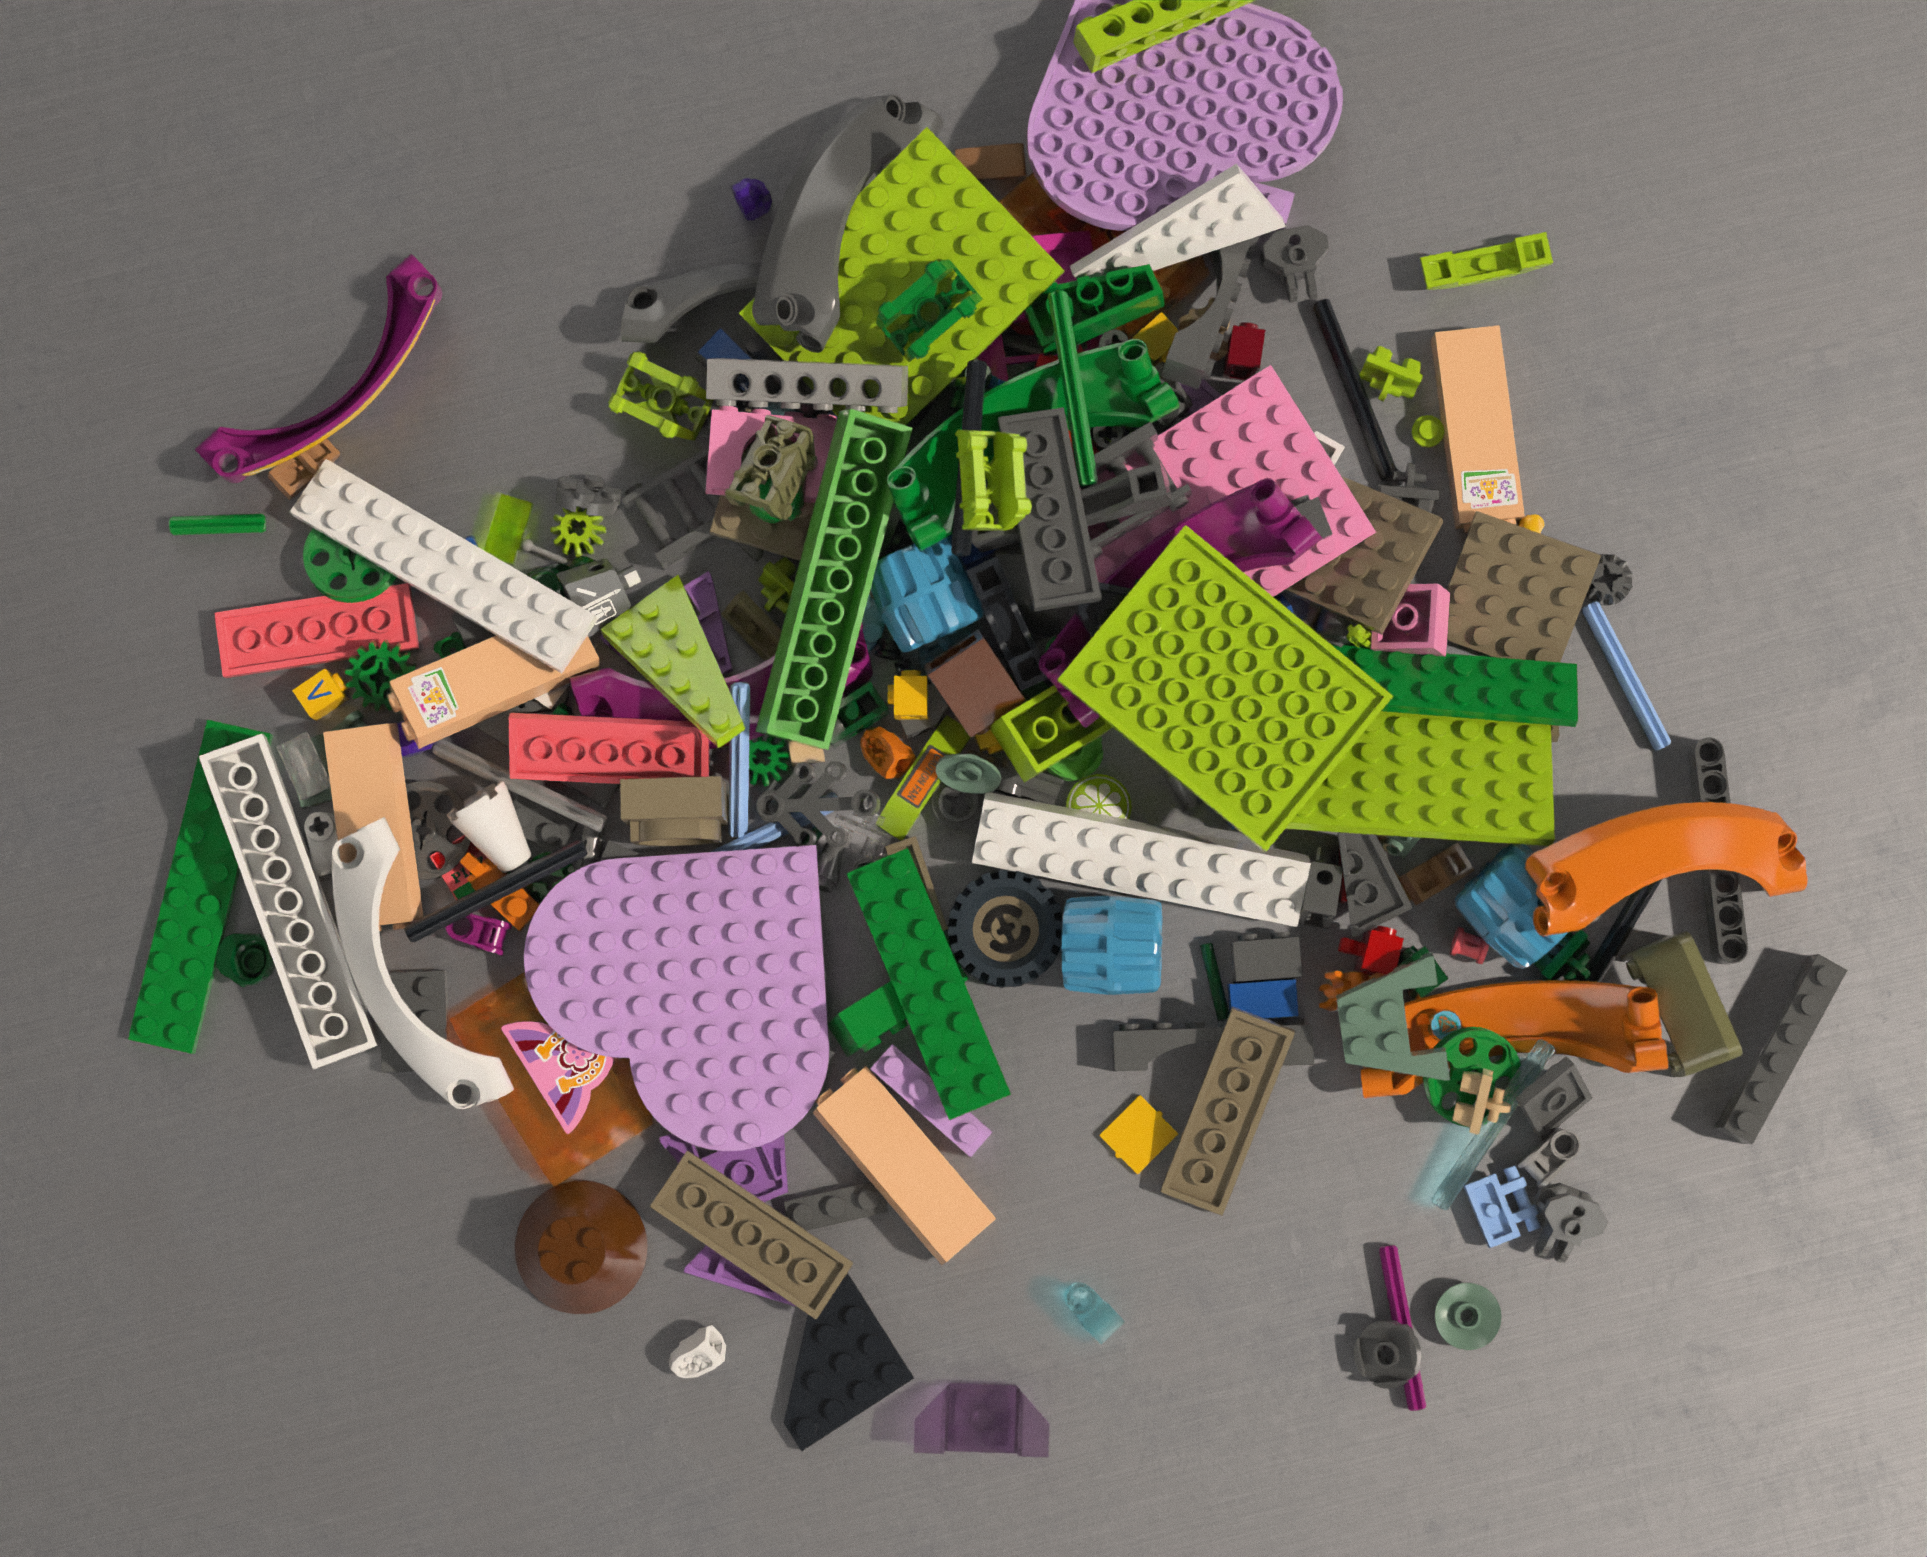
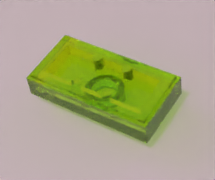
[484,493,534,566]

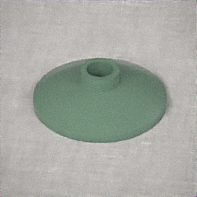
[936,754,1001,794]
[1434,1283,1502,1350]

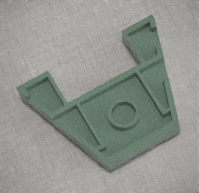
[1336,952,1450,1080]

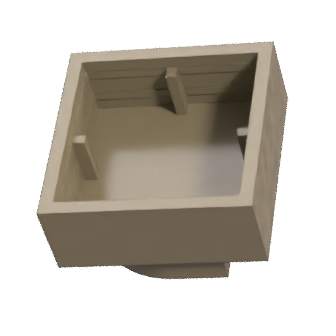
[620,776,729,847]

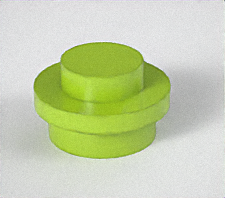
[1411,415,1444,448]

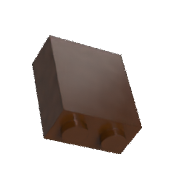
[923,629,1026,738]

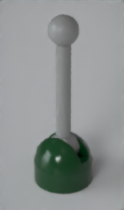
[520,539,596,569]

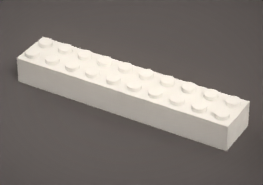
[199,734,379,1069]
[972,792,1311,927]

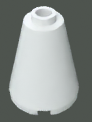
[447,780,532,873]

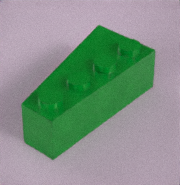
[1023,264,1165,356]
[828,953,969,1057]

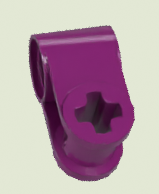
[445,914,512,956]

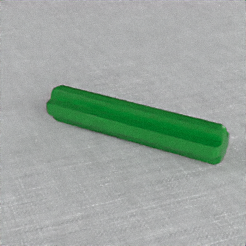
[169,514,267,535]

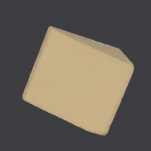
[788,741,825,767]

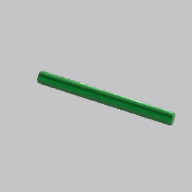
[1048,290,1098,486]

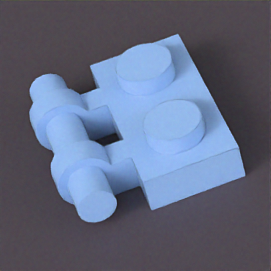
[1463,1165,1541,1248]

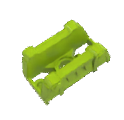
[608,351,714,441]
[955,430,1032,531]

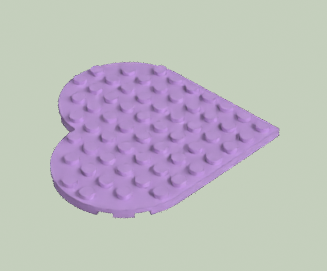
[1026,0,1343,231]
[524,845,829,1151]

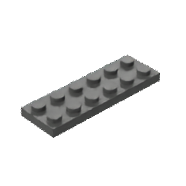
[997,407,1101,611]

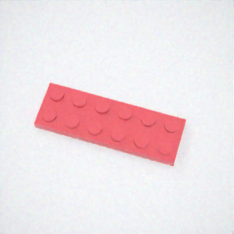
[214,583,419,678]
[509,713,709,784]

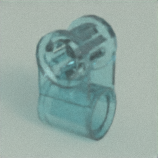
[1064,1282,1125,1345]

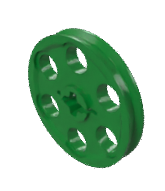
[303,528,397,603]
[1423,1027,1522,1127]

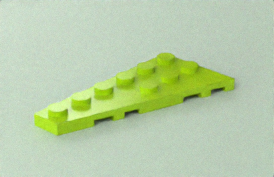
[601,575,745,748]

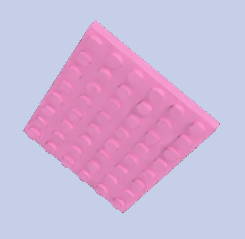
[1080,365,1376,597]

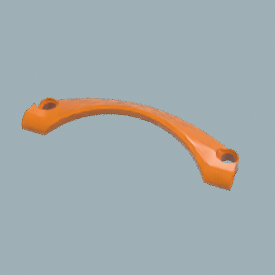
[1525,802,1808,936]
[1361,980,1668,1098]

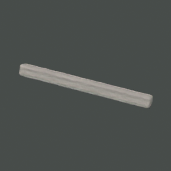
[432,739,607,832]

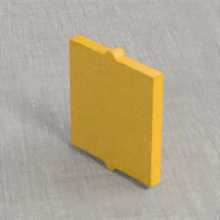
[1099,1095,1178,1175]

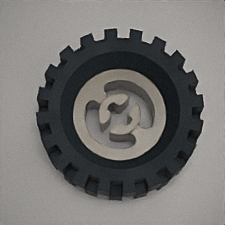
[948,870,1063,988]

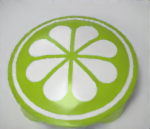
[1066,774,1132,820]

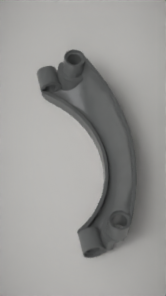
[752,94,943,353]
[621,262,762,343]

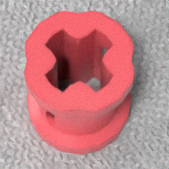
[1449,927,1489,965]

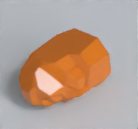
[860,727,916,779]

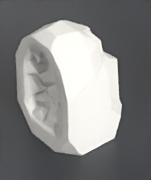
[669,1325,726,1378]

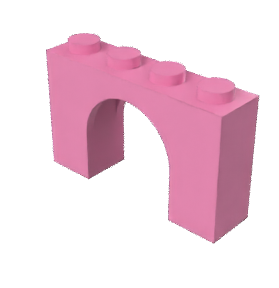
[705,406,837,503]

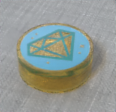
[1428,1009,1463,1042]

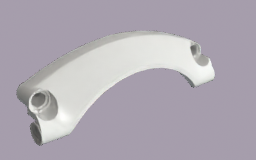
[332,817,514,1109]

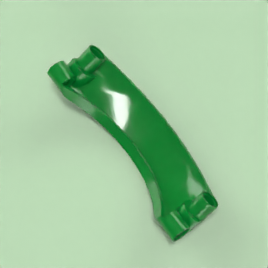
[887,339,1180,552]

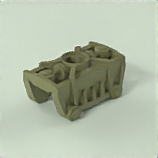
[725,415,818,520]

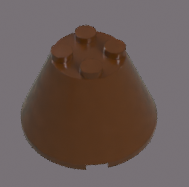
[515,1180,648,1314]

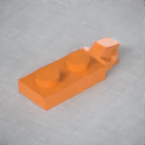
[459,852,540,931]

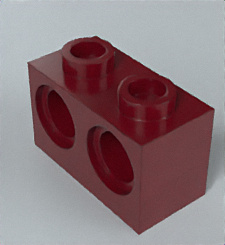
[1222,322,1266,381]

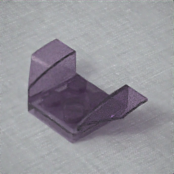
[914,1382,1049,1458]

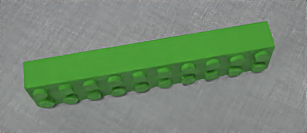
[755,409,912,750]

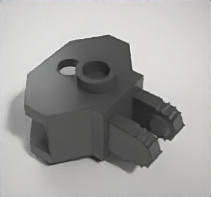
[1260,225,1329,303]
[1534,1183,1608,1263]

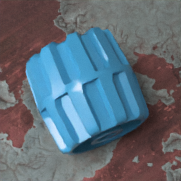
[871,537,983,652]
[1455,844,1568,969]
[1062,896,1163,995]

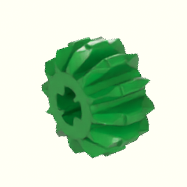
[749,735,791,787]

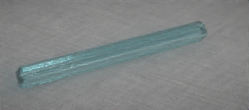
[1431,1039,1555,1211]

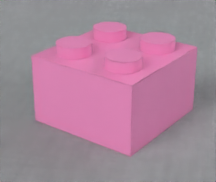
[1371,583,1450,657]

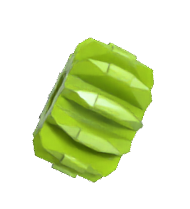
[550,506,607,558]

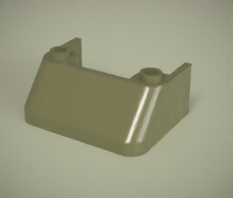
[1620,931,1742,1077]

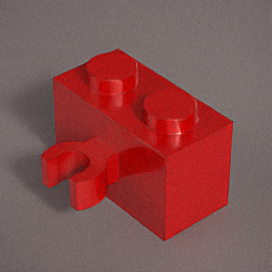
[1337,925,1404,976]

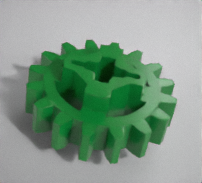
[345,640,417,712]

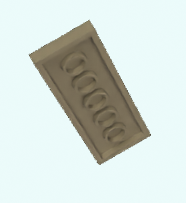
[1160,1006,1295,1216]
[650,1151,854,1319]

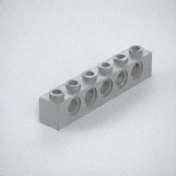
[706,358,908,413]

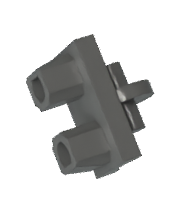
[1377,463,1440,513]

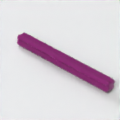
[1379,1245,1427,1411]

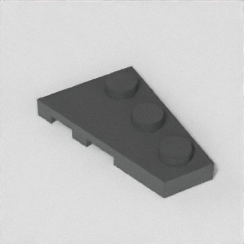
[1337,832,1412,938]

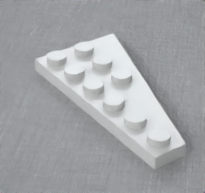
[1070,163,1286,279]

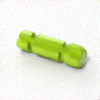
[1346,624,1372,648]

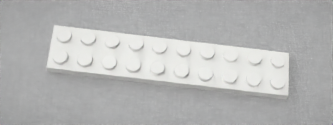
[290,459,598,674]

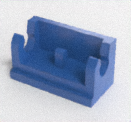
[1227,979,1299,1018]

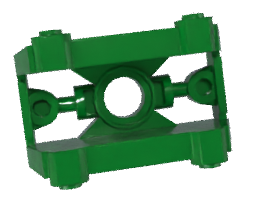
[876,259,983,363]

